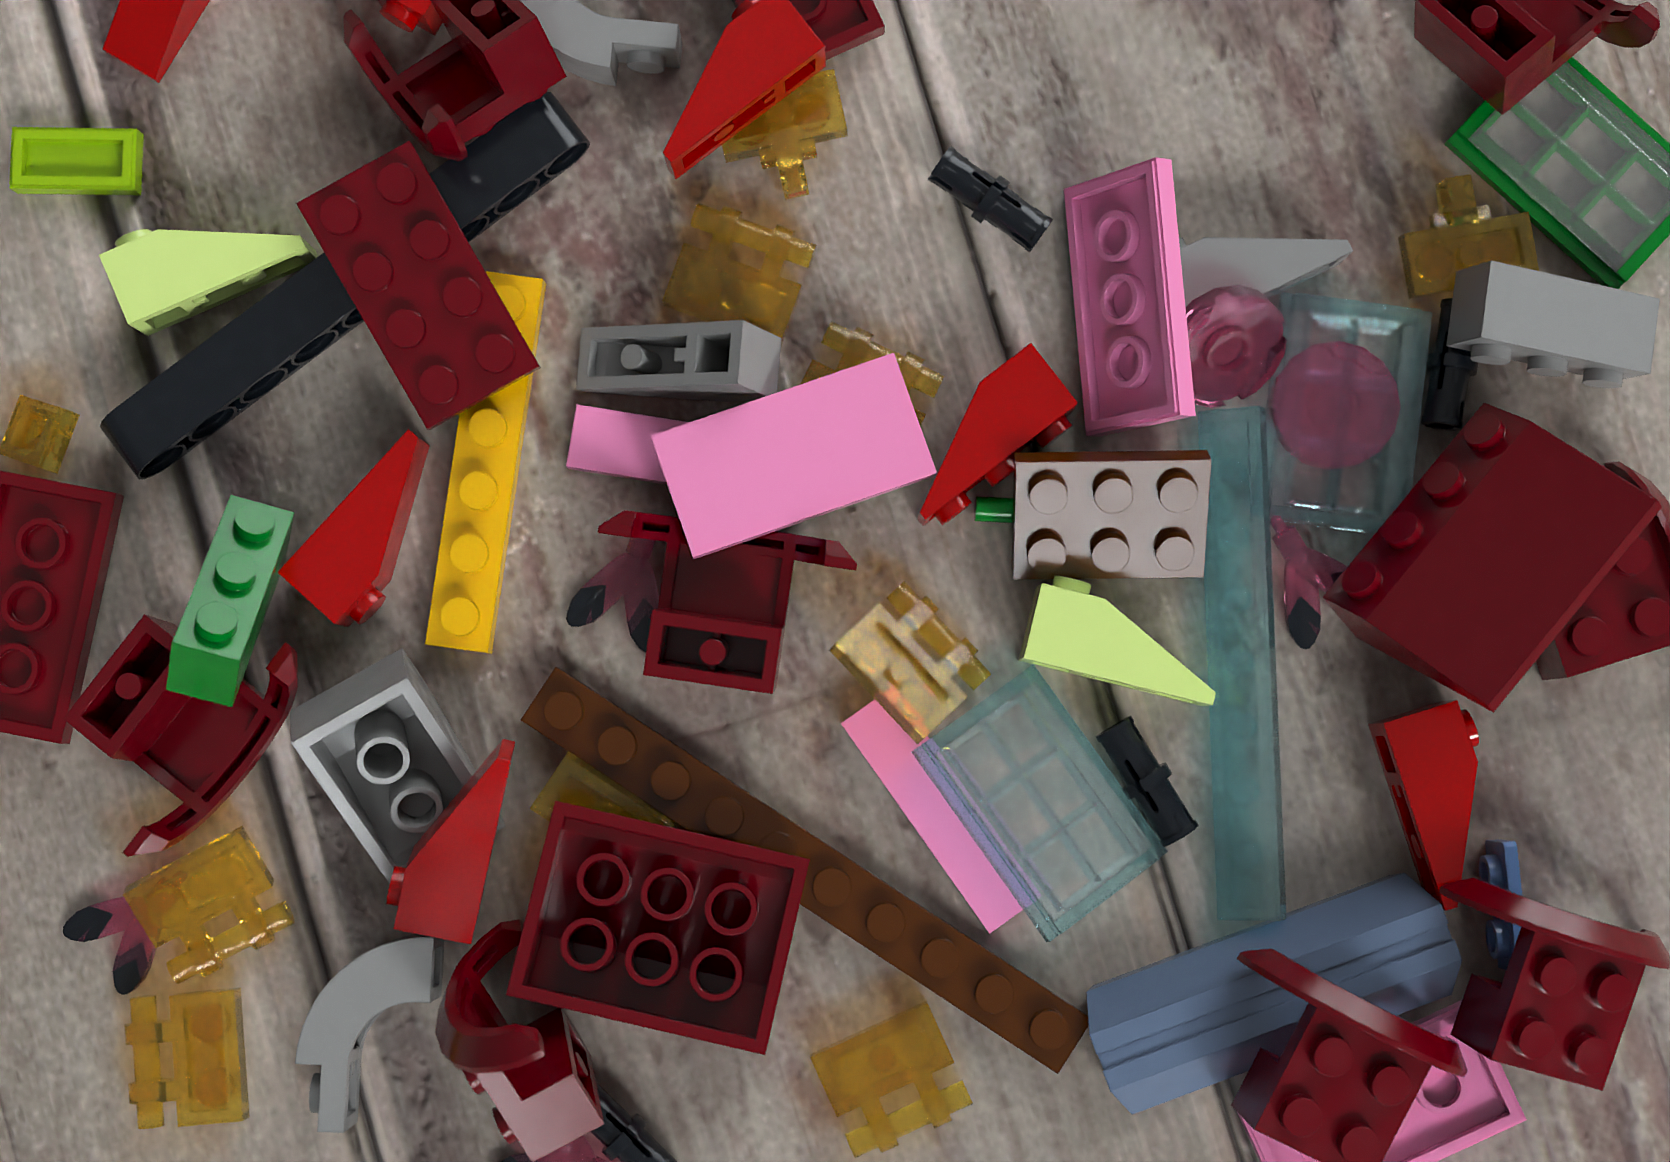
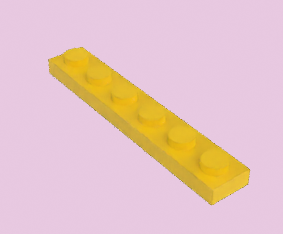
[425,271,546,654]

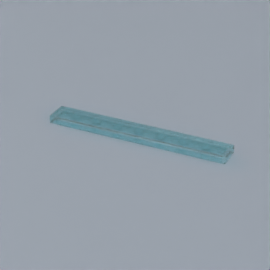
[1198,406,1287,921]

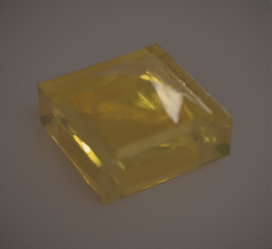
[0,395,80,474]

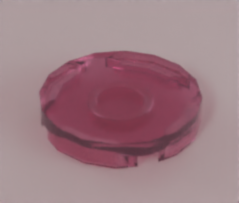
[1185,285,1287,408]
[1268,341,1400,470]

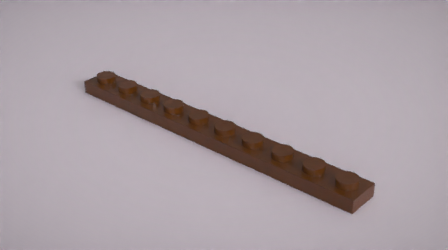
[521,667,1089,1074]

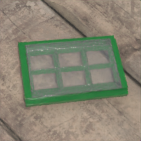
[1444,56,1670,289]

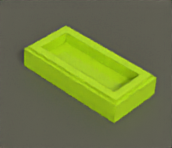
[9,127,144,195]

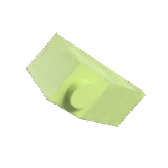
[99,229,318,336]
[1018,576,1216,706]

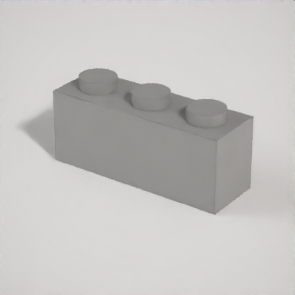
[1447,260,1660,388]

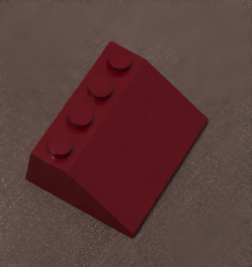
[1323,403,1662,713]
[506,800,810,1055]

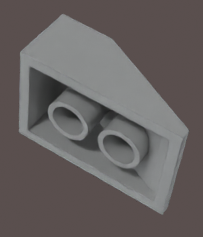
[290,648,505,884]

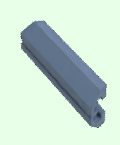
[1086,873,1463,1114]

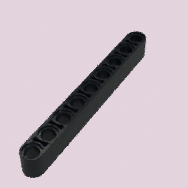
[100,91,590,480]

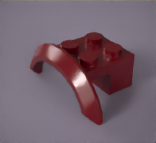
[343,0,567,162]
[1414,0,1660,115]
[1536,462,1670,680]
[598,510,857,694]
[63,614,298,857]
[1439,878,1670,1091]
[435,919,604,1162]
[1231,948,1468,1162]

